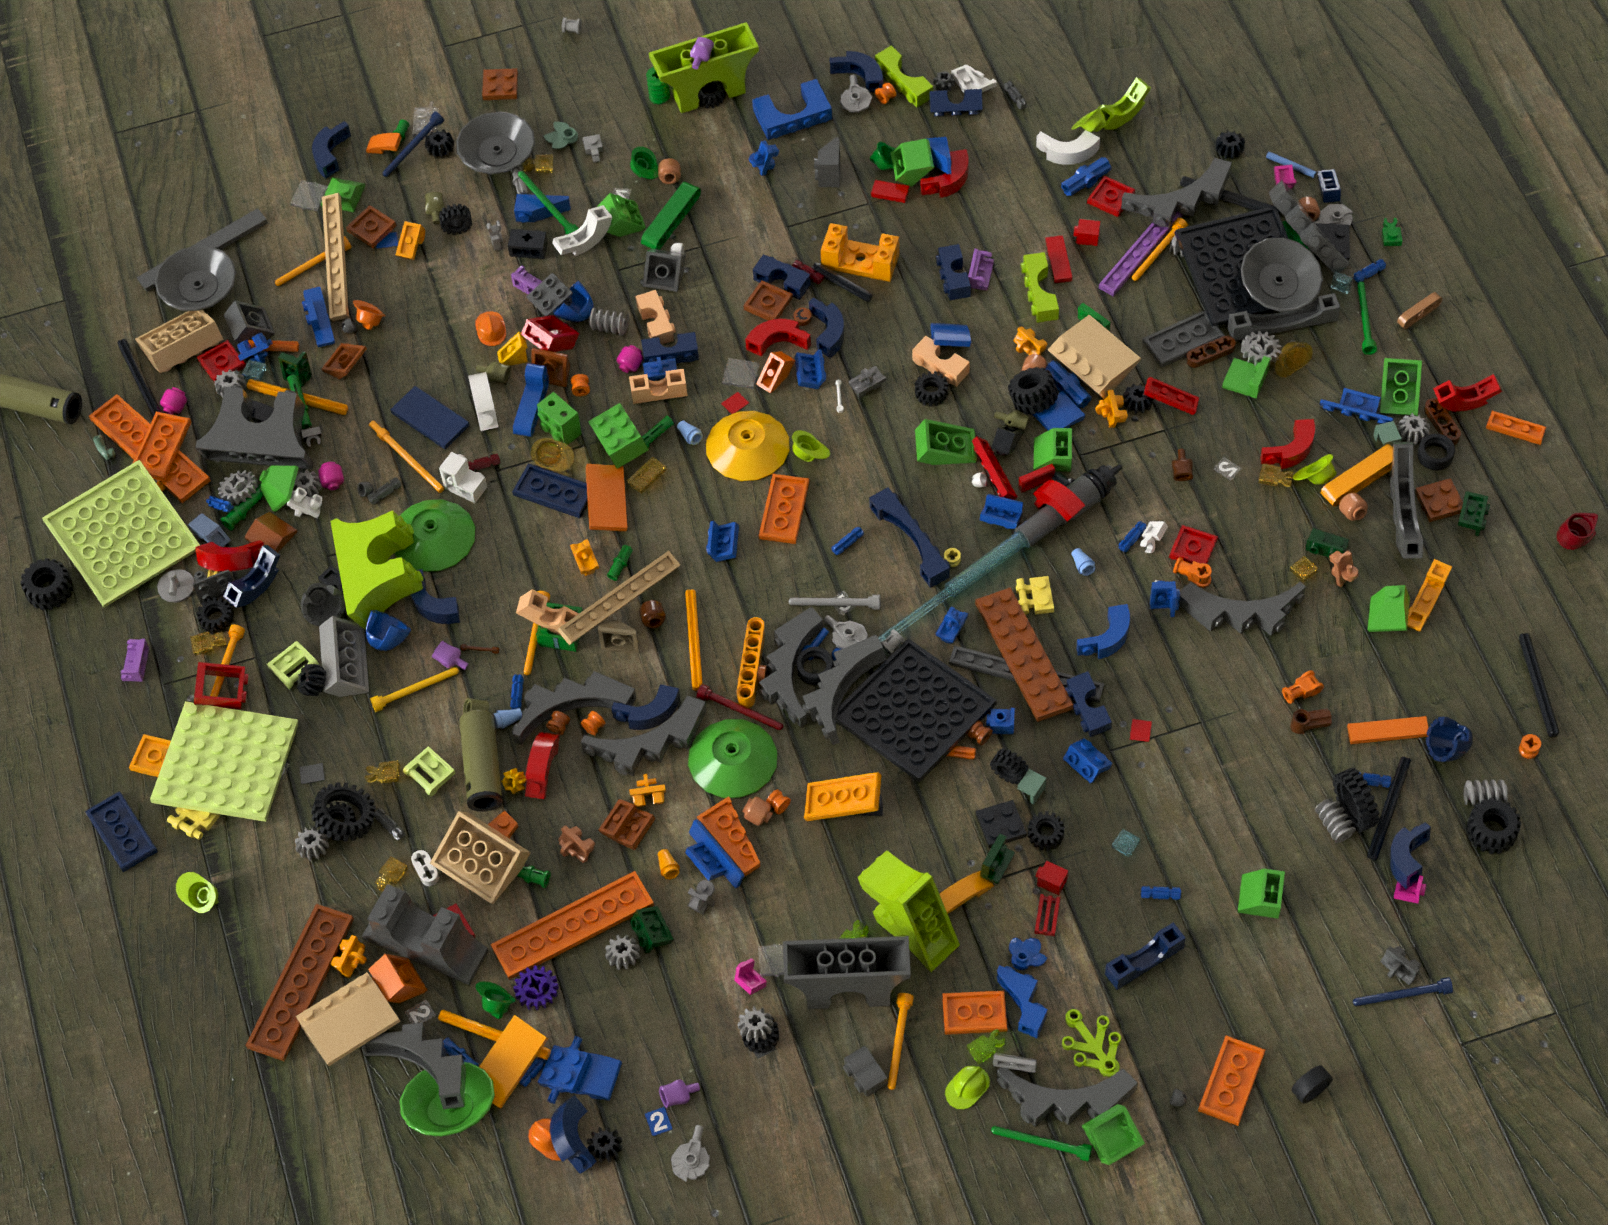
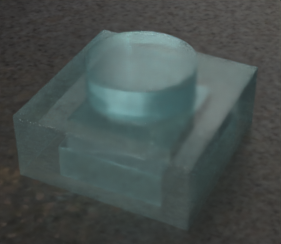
[1331,272,1353,294]
[242,360,267,381]
[1112,829,1140,857]

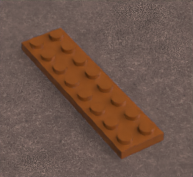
[975,587,1073,722]
[246,904,354,1061]

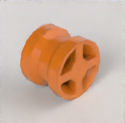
[875,82,897,104]
[571,374,590,397]
[581,711,606,736]
[1519,734,1541,759]
[766,789,791,815]

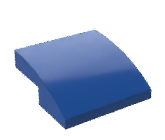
[930,323,971,347]
[1032,391,1085,430]
[576,1053,622,1100]

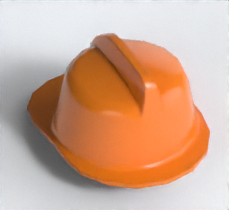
[353,300,386,330]
[475,311,506,346]
[528,1119,561,1161]

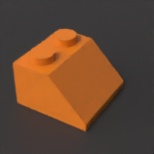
[368,954,427,1003]

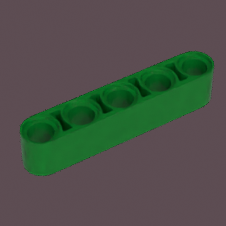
[641,181,701,250]

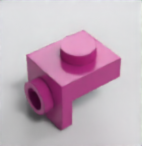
[1274,164,1297,189]
[1394,875,1426,903]
[734,958,767,995]

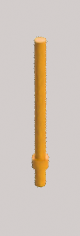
[369,420,445,493]

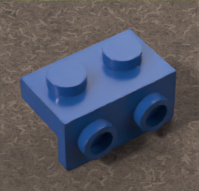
[794,350,826,389]
[980,494,1024,529]
[706,521,739,562]
[1150,581,1180,617]
[1063,738,1113,783]

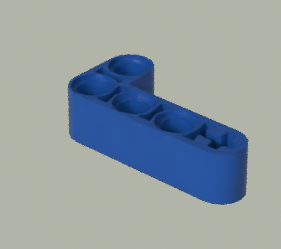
[513,363,549,437]

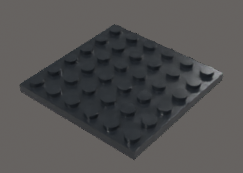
[1175,206,1289,327]
[836,638,997,783]

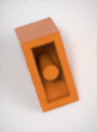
[756,351,795,393]

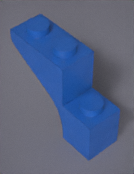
[997,965,1047,1038]

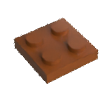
[482,68,518,100]
[346,205,397,248]
[743,280,793,321]
[1415,478,1463,522]

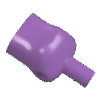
[690,37,714,69]
[432,641,468,670]
[659,1079,700,1108]

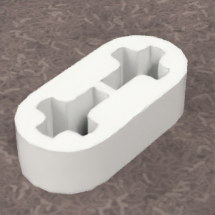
[411,850,439,886]

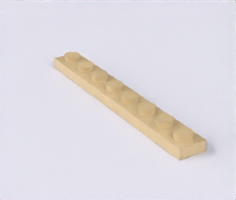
[322,193,349,322]
[557,551,680,645]

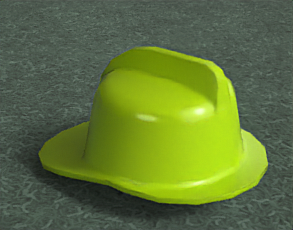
[1071,105,1106,133]
[792,430,830,462]
[1293,454,1337,484]
[176,872,219,913]
[945,1066,990,1110]

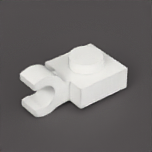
[1140,521,1168,553]

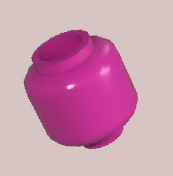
[616,345,643,373]
[160,387,187,415]
[318,462,344,491]

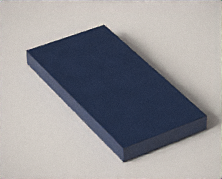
[390,386,470,449]
[512,463,588,518]
[85,791,158,872]

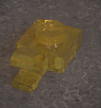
[523,155,553,173]
[190,631,227,656]
[375,856,408,892]

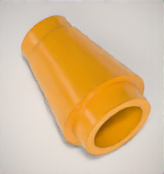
[657,849,680,880]

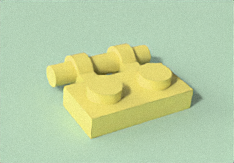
[1015,576,1054,615]
[167,807,220,840]

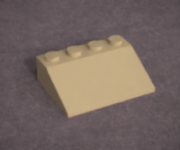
[135,310,224,373]
[1048,315,1141,399]
[430,811,531,904]
[296,973,400,1067]

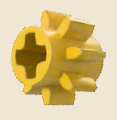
[501,768,527,794]

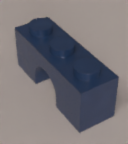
[929,89,983,117]
[935,244,971,301]
[753,254,811,300]
[641,332,699,363]
[1065,671,1112,737]

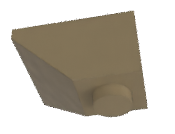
[598,620,640,654]

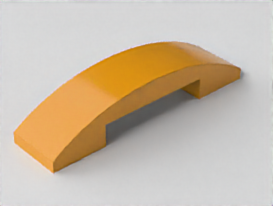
[1407,559,1452,632]
[940,871,994,914]

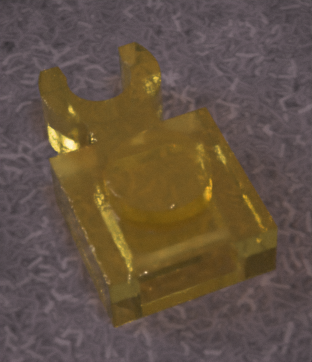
[1258,464,1294,487]
[365,761,400,783]

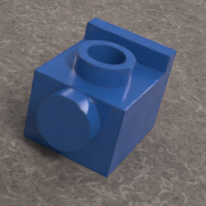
[986,708,1015,735]

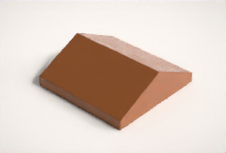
[321,343,367,379]
[531,348,570,387]
[245,512,298,553]

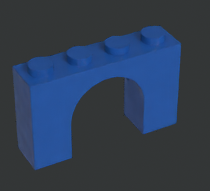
[752,79,832,140]

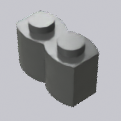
[843,1046,888,1097]

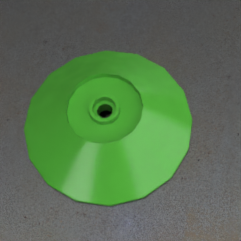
[395,499,475,572]
[688,719,777,798]
[400,1062,495,1137]

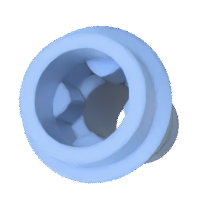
[677,420,703,445]
[1071,548,1095,576]
[493,708,522,729]

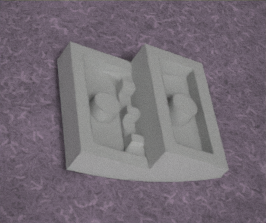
[993,1053,1037,1073]

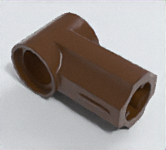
[1290,708,1332,734]

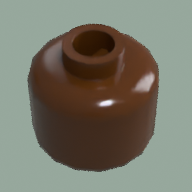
[639,600,666,628]

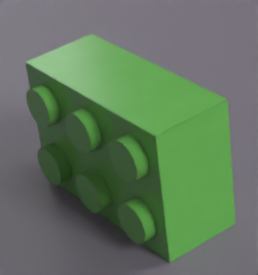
[588,403,649,469]

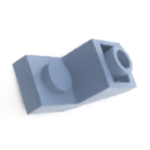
[187,513,231,547]

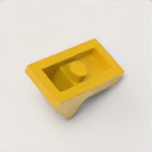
[497,332,528,366]

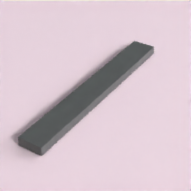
[137,208,268,292]
[949,645,1105,703]

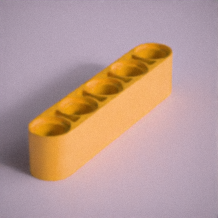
[1320,444,1393,507]
[737,617,765,708]

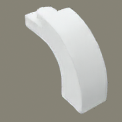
[1036,130,1100,165]
[552,205,612,256]
[468,372,499,431]

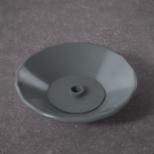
[456,112,535,174]
[1241,238,1323,312]
[155,246,236,311]

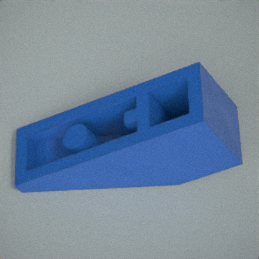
[926,137,951,174]
[514,194,571,223]

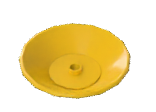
[706,411,790,481]

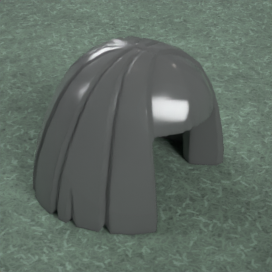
[301,583,345,626]

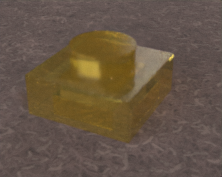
[1290,556,1318,583]

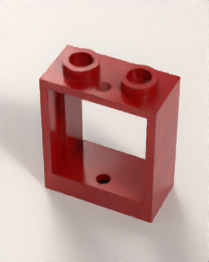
[521,315,579,352]
[194,662,249,709]

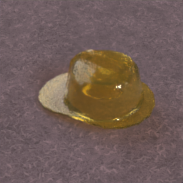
[1275,342,1313,377]
[531,438,574,472]

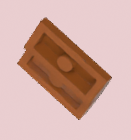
[599,799,655,850]

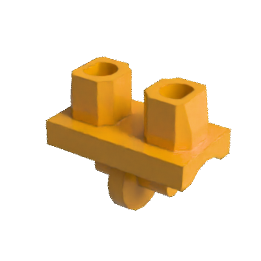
[1013,326,1047,356]
[1095,390,1128,428]
[570,539,599,576]
[629,774,666,807]
[331,935,367,978]

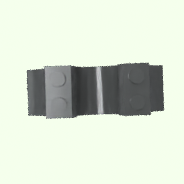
[195,385,313,470]
[362,884,489,986]
[783,936,911,1009]

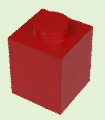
[1073,219,1100,246]
[1035,861,1068,896]

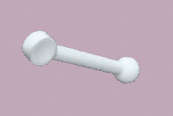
[835,380,844,413]

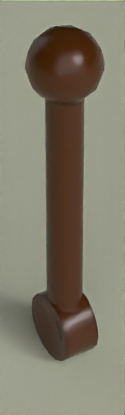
[460,644,500,654]

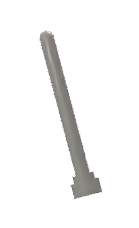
[788,595,880,610]

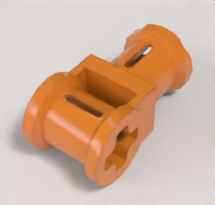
[1173,557,1212,588]
[1282,670,1324,704]

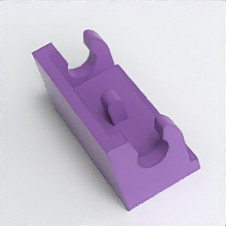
[968,249,994,290]
[511,266,543,294]
[121,639,149,682]

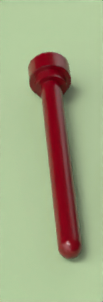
[696,684,783,730]

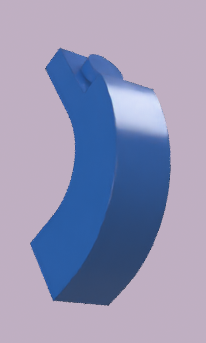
[1076,604,1130,659]

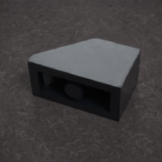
[991,424,1024,456]

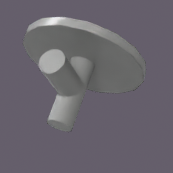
[157,569,195,603]

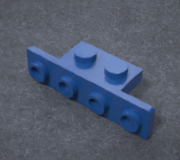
[302,287,335,347]
[1320,388,1394,424]
[685,819,744,888]

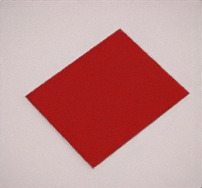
[721,392,749,414]
[1130,719,1152,742]

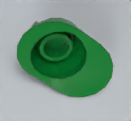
[870,141,895,171]
[630,146,658,179]
[475,981,516,1019]

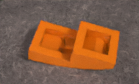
[366,133,402,154]

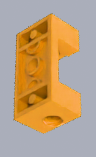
[821,223,899,282]

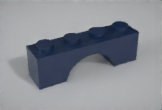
[1105,922,1186,990]

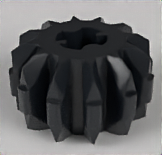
[425,129,455,158]
[1215,130,1245,160]
[1123,383,1154,414]
[297,664,326,696]
[587,1127,623,1164]

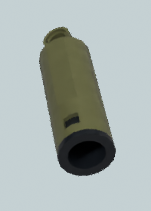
[0,373,82,424]
[459,698,503,812]

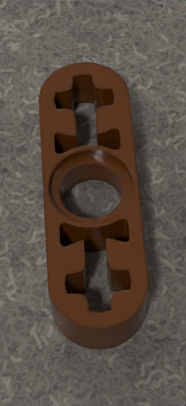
[1186,336,1236,368]
[1424,398,1461,445]

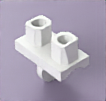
[287,487,322,518]

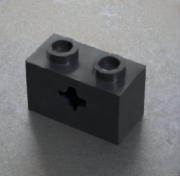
[508,229,548,259]

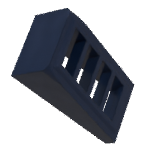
[1317,169,1341,203]

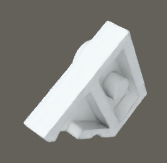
[951,64,997,93]

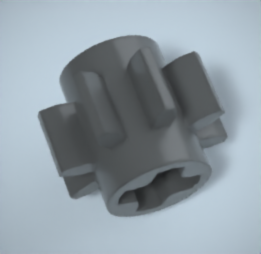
[933,71,955,92]

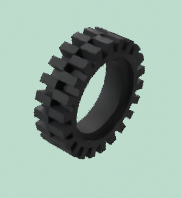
[1333,768,1380,832]
[311,782,376,842]

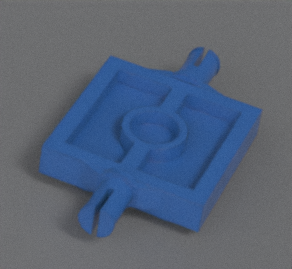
[537,1036,591,1104]

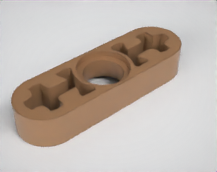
[1397,292,1443,329]

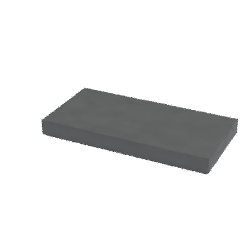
[1143,310,1225,368]

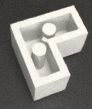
[439,452,487,503]

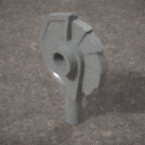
[840,75,872,113]
[1315,204,1353,228]
[824,615,868,649]
[671,1125,710,1182]

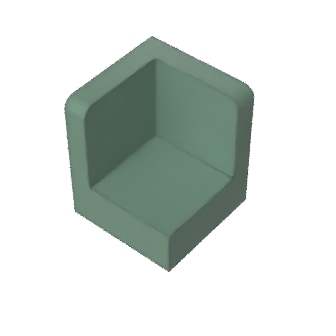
[1374,421,1402,445]
[1018,769,1046,805]

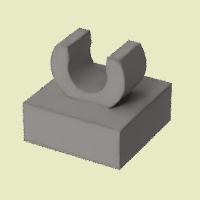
[301,426,322,447]

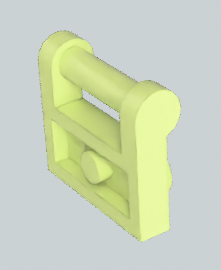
[267,641,319,689]
[403,746,456,796]

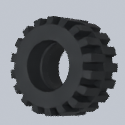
[1008,367,1058,414]
[20,558,73,610]
[1466,798,1521,854]

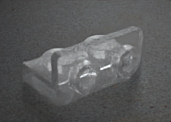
[412,101,438,139]

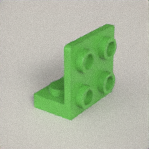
[1222,356,1271,399]

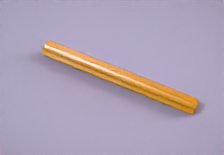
[247,379,348,415]
[685,589,702,691]
[438,1010,551,1060]

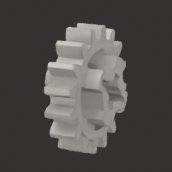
[1241,331,1281,366]
[218,470,259,505]

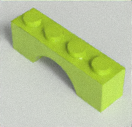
[875,46,933,107]
[1020,252,1059,323]

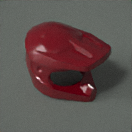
[1557,513,1598,550]

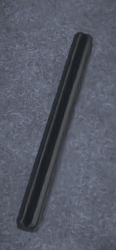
[1180,176,1281,216]
[117,339,162,417]
[1519,633,1560,737]
[1367,756,1411,861]

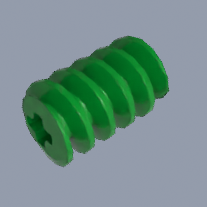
[646,67,670,104]

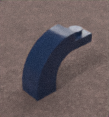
[829,51,883,93]
[312,121,351,179]
[809,297,844,359]
[223,545,280,608]
[411,569,460,624]
[611,684,680,730]
[1390,822,1431,889]
[550,1095,597,1174]

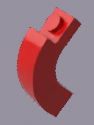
[920,149,969,198]
[745,319,811,357]
[1433,374,1502,411]
[1260,419,1315,469]
[1033,480,1085,522]
[195,540,264,571]
[525,732,560,799]

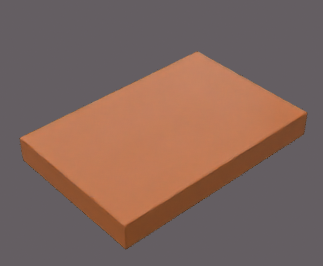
[942,990,1007,1035]

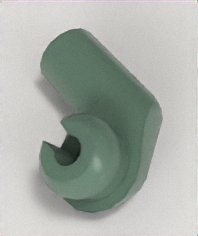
[93,435,116,460]

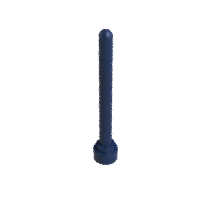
[383,111,445,177]
[1353,977,1453,1006]

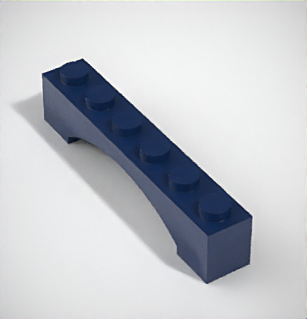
[869,487,951,588]

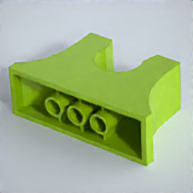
[649,22,759,113]
[330,510,423,630]
[857,850,960,972]

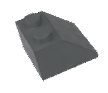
[814,137,840,187]
[643,249,686,292]
[224,301,275,342]

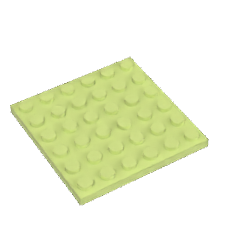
[42,460,200,608]
[150,701,299,822]

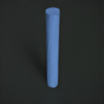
[1266,152,1317,178]

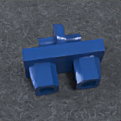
[749,140,779,176]
[237,332,273,365]
[643,357,677,381]
[936,606,968,644]

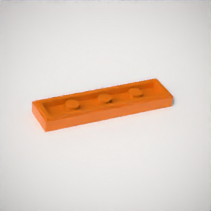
[1347,716,1429,744]

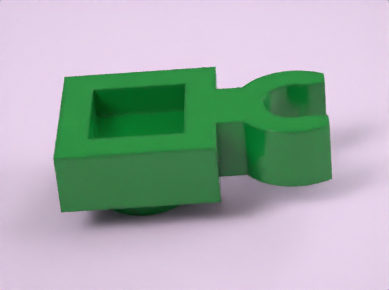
[1382,217,1403,246]

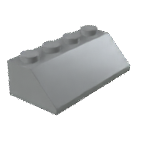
[319,616,369,697]

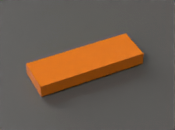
[1486,411,1546,445]

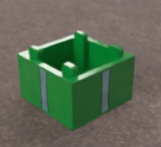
[536,602,583,652]

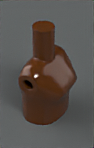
[1172,449,1193,481]

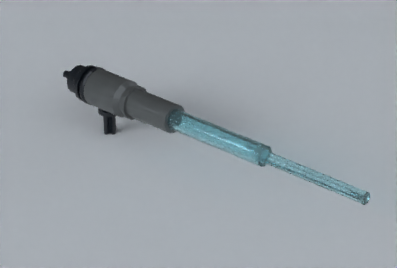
[878,464,1122,642]

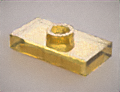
[627,457,667,494]

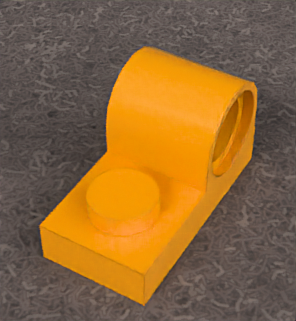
[396,221,425,260]

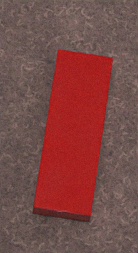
[1045,235,1072,284]
[1144,377,1199,415]

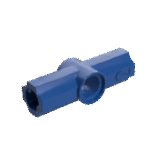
[1061,157,1111,196]
[1046,360,1091,408]

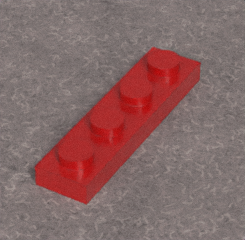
[972,436,1018,500]

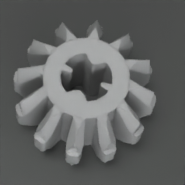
[214,369,246,398]
[1398,413,1430,445]
[293,470,322,498]
[295,826,329,861]
[605,934,640,970]
[738,1006,773,1043]

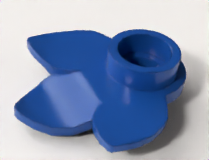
[1009,937,1047,970]

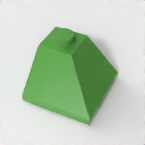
[321,177,365,212]
[260,465,299,512]
[1368,585,1410,632]

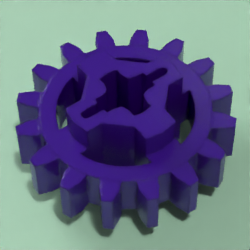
[513,965,559,1010]

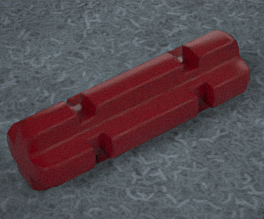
[792,260,824,284]
[468,453,500,471]

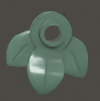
[544,122,578,149]

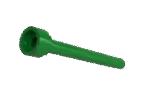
[518,171,579,235]
[1357,281,1377,355]
[991,1126,1092,1162]

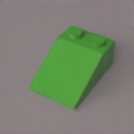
[1380,358,1422,416]
[915,419,977,465]

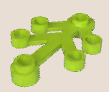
[1062,1009,1121,1077]

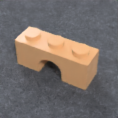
[635,290,676,345]
[912,336,970,387]
[629,369,687,404]
[516,589,579,635]

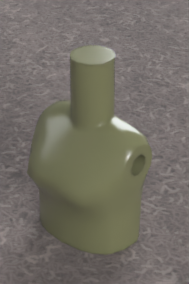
[425,192,445,225]
[476,361,511,383]
[994,410,1030,430]

